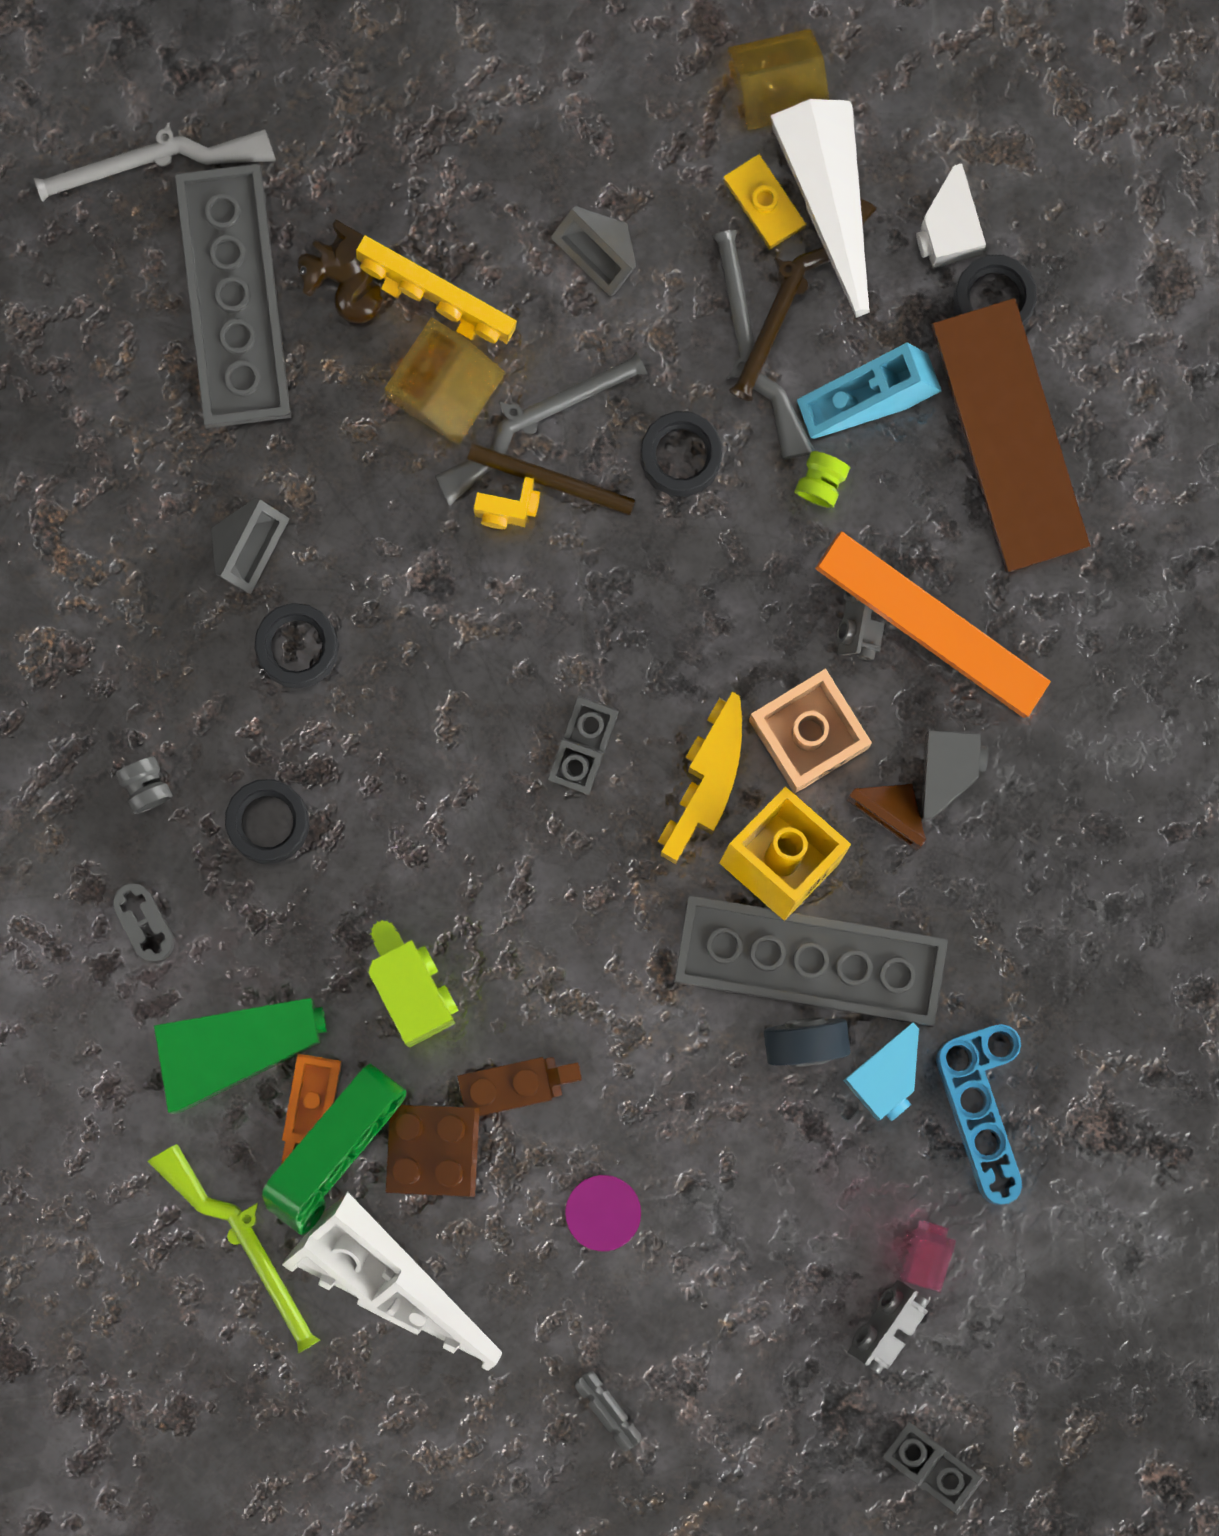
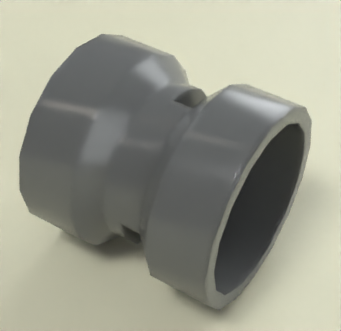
[115,756,173,814]

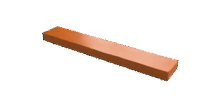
[815,531,1051,718]

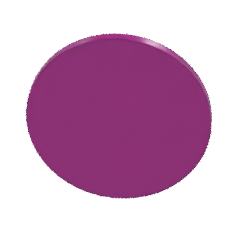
[565,1175,641,1251]

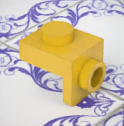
[474,477,541,529]

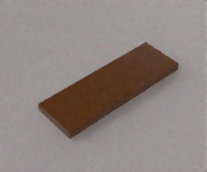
[931,298,1091,572]

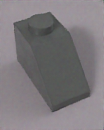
[920,730,988,822]

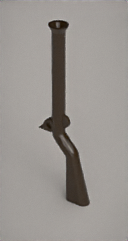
[729,199,877,401]

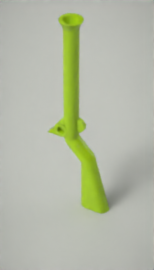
[147,1144,321,1354]

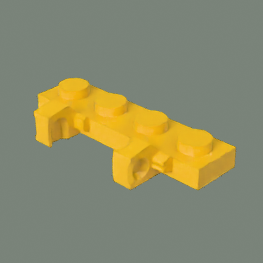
[356,235,517,344]

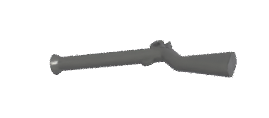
[712,230,815,459]
[435,351,647,506]

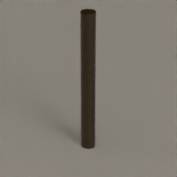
[467,443,635,515]

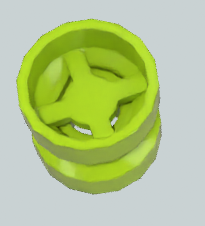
[794,451,850,508]

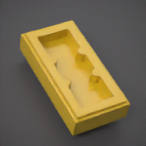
[723,154,806,250]

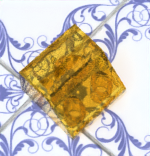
[384,317,505,445]

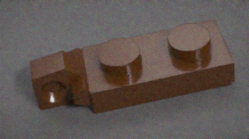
[457,1057,582,1117]

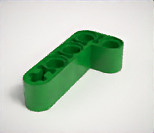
[262,1064,407,1236]

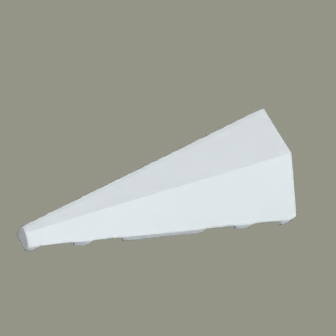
[771,99,869,318]
[282,1192,502,1371]

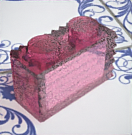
[892,1221,956,1292]

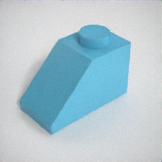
[843,1022,919,1121]

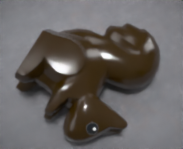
[297,219,383,323]

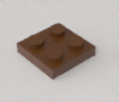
[386,1105,480,1197]

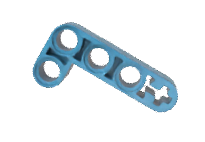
[936,1024,1022,1205]

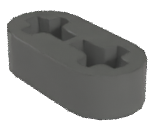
[113,883,175,963]

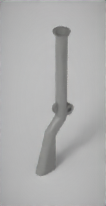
[34,122,276,202]

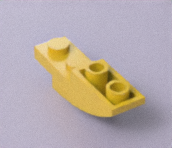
[658,692,742,864]

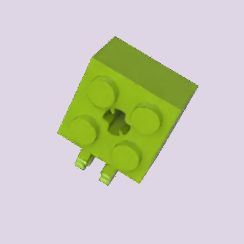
[368,919,459,1048]

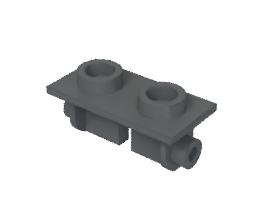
[836,590,885,660]
[848,1280,930,1375]

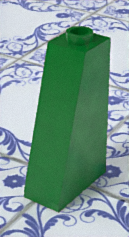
[154,998,327,1114]

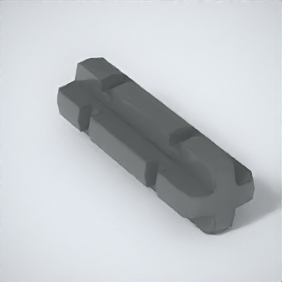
[575,1371,642,1451]

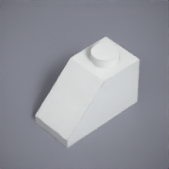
[916,163,986,268]

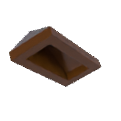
[847,784,926,851]

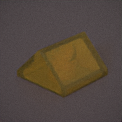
[728,28,829,130]

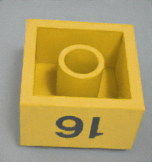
[719,786,851,921]

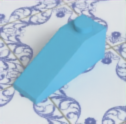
[797,343,942,439]

